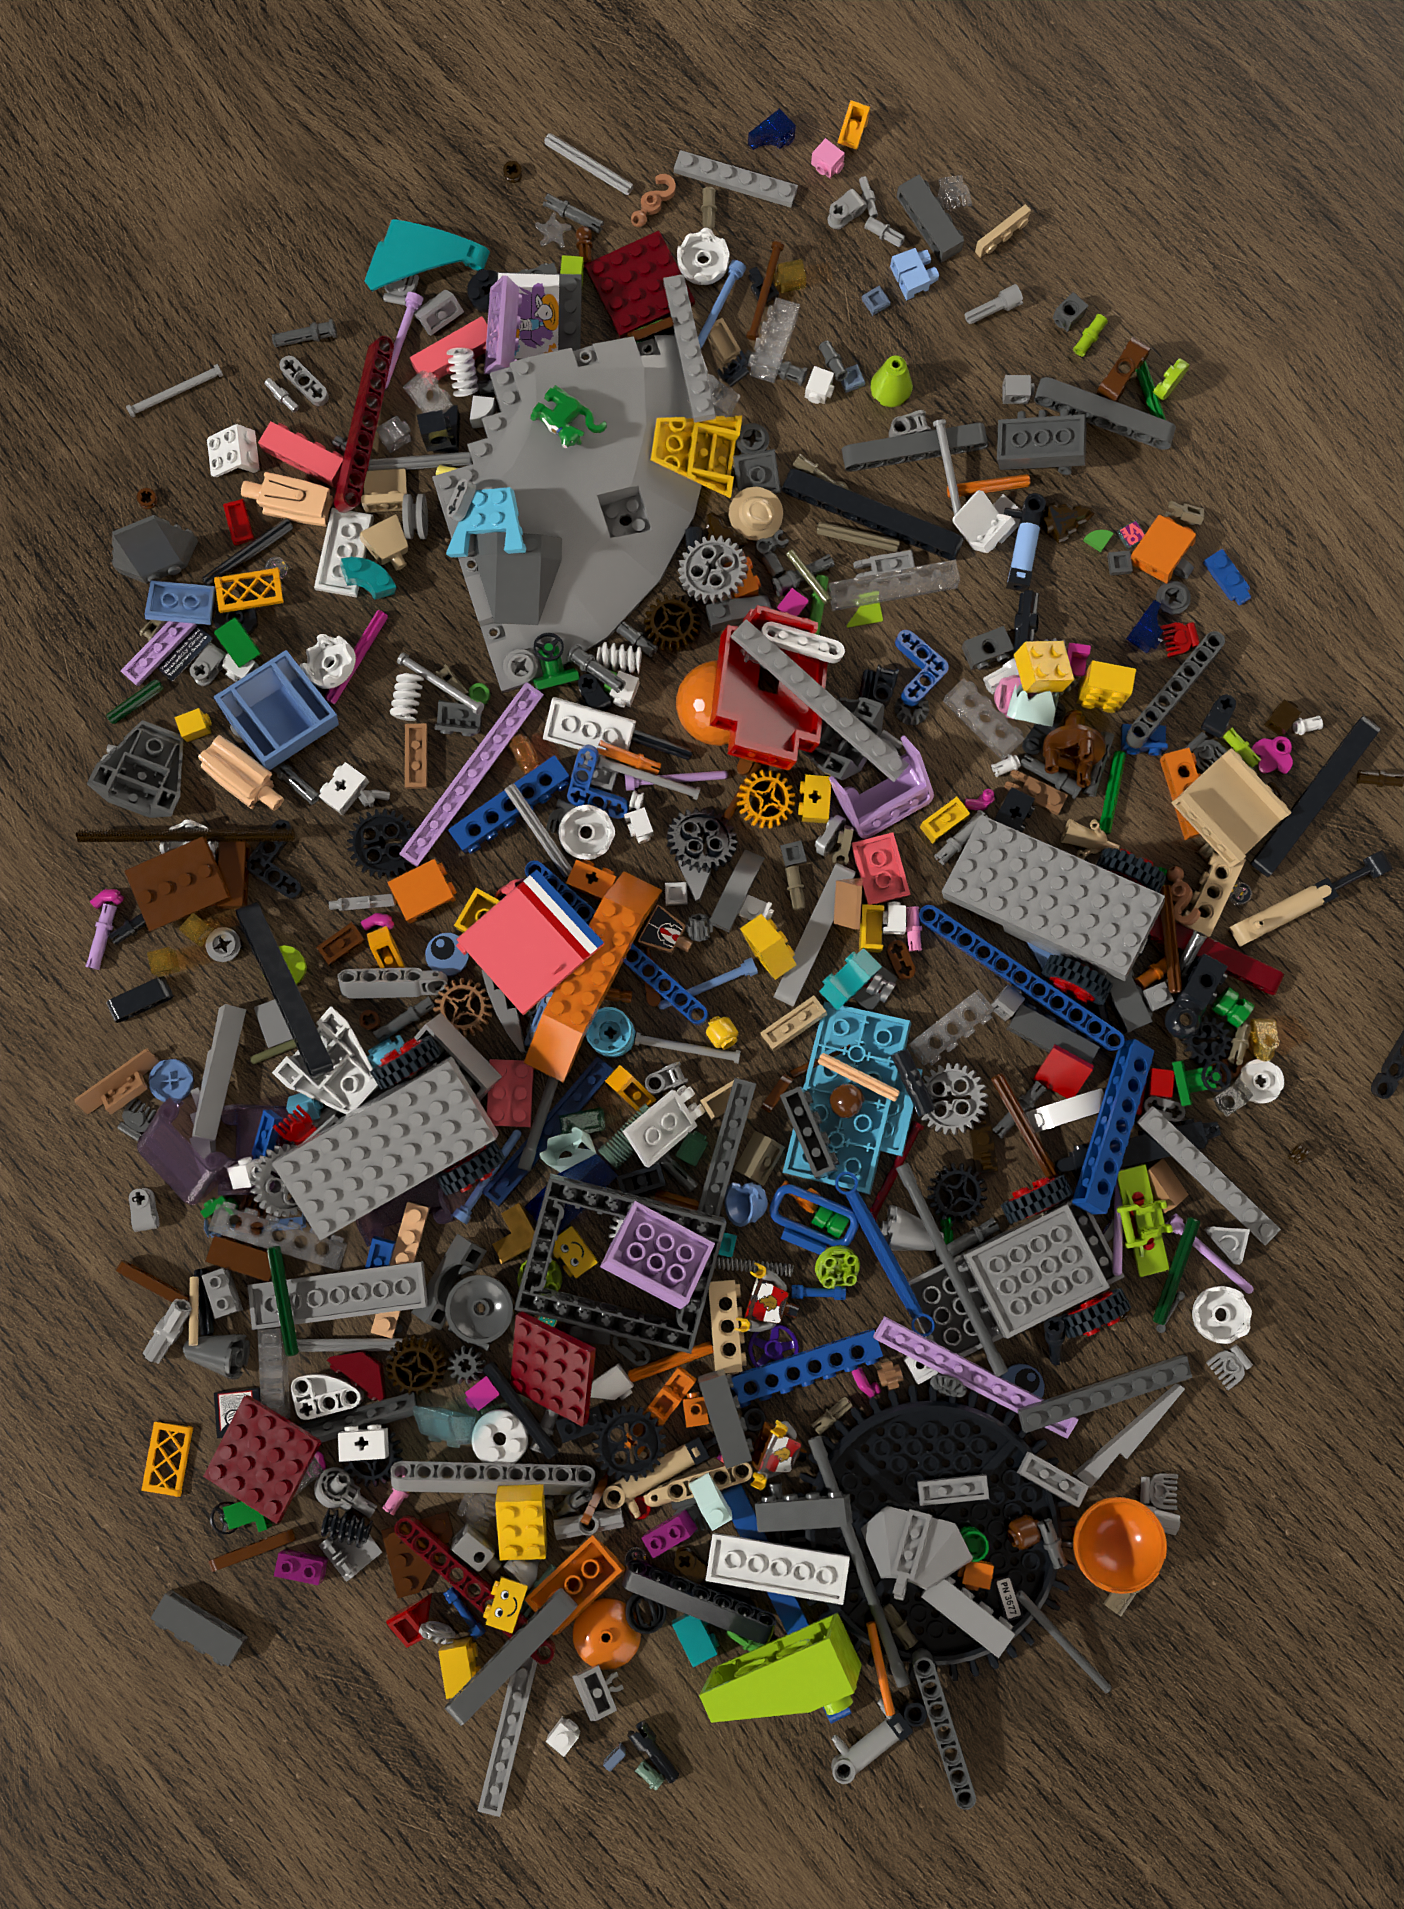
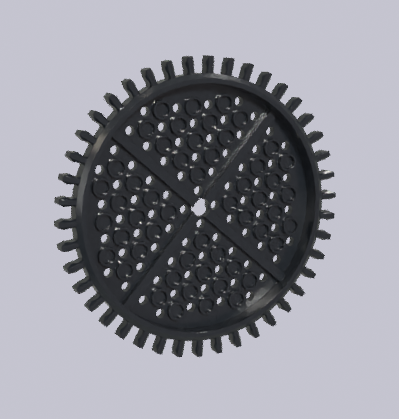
[789,1384,1078,1681]

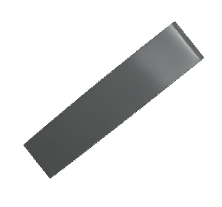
[709,849,765,933]

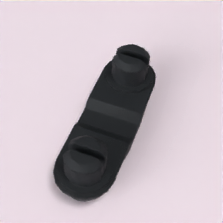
[1022,702,1066,755]

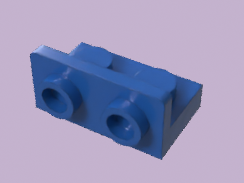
[1120,724,1168,756]

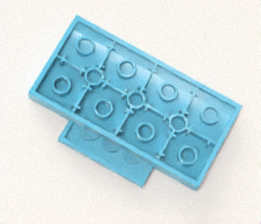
[783,1001,923,1195]

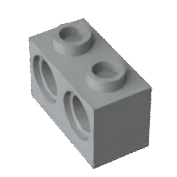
[202,1268,243,1319]

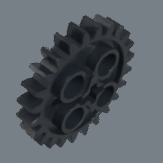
[347,808,415,879]
[666,808,737,873]
[592,1405,666,1482]

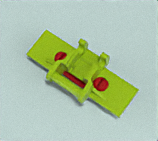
[1117,1164,1173,1277]

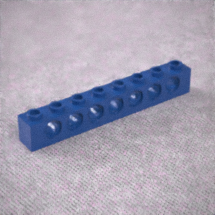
[1072,1039,1154,1214]
[731,1328,883,1408]

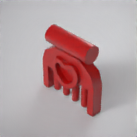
[1160,622,1200,658]
[273,1104,317,1146]

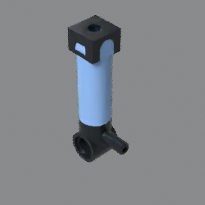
[1004,493,1046,592]

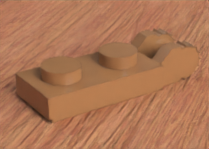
[1004,770,1068,815]

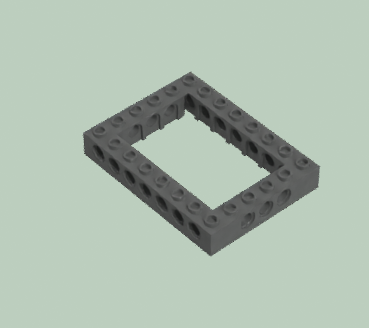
[515,1173,726,1354]

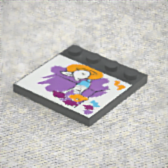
[497,272,582,360]

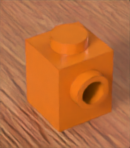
[683,1392,709,1428]
[957,1560,994,1591]

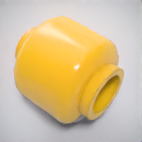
[706,1016,739,1050]

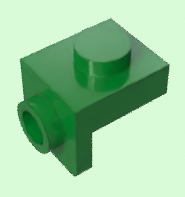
[200,1195,239,1219]

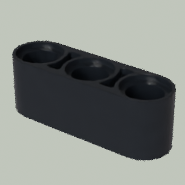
[106,976,174,1023]

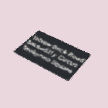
[157,626,213,681]

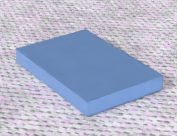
[144,581,216,625]

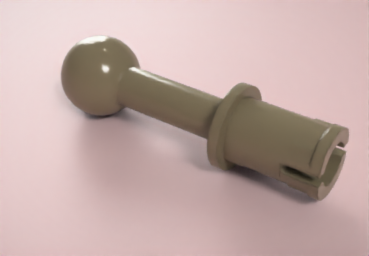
[793,454,848,490]

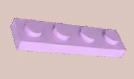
[121,621,197,687]

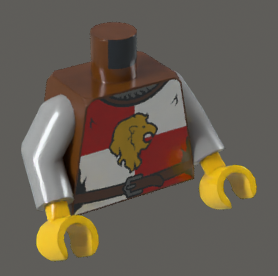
[735,1262,799,1332]
[750,1420,807,1490]

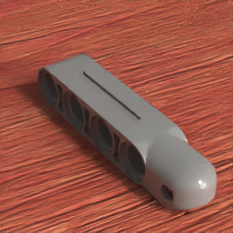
[338,968,448,999]

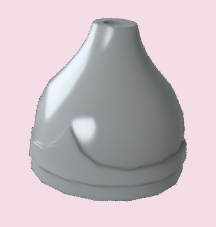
[503,1559,541,1592]

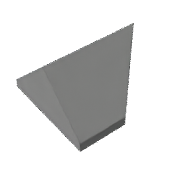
[1204,1227,1250,1264]

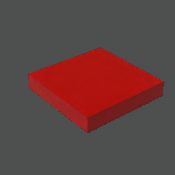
[1033,1044,1094,1099]

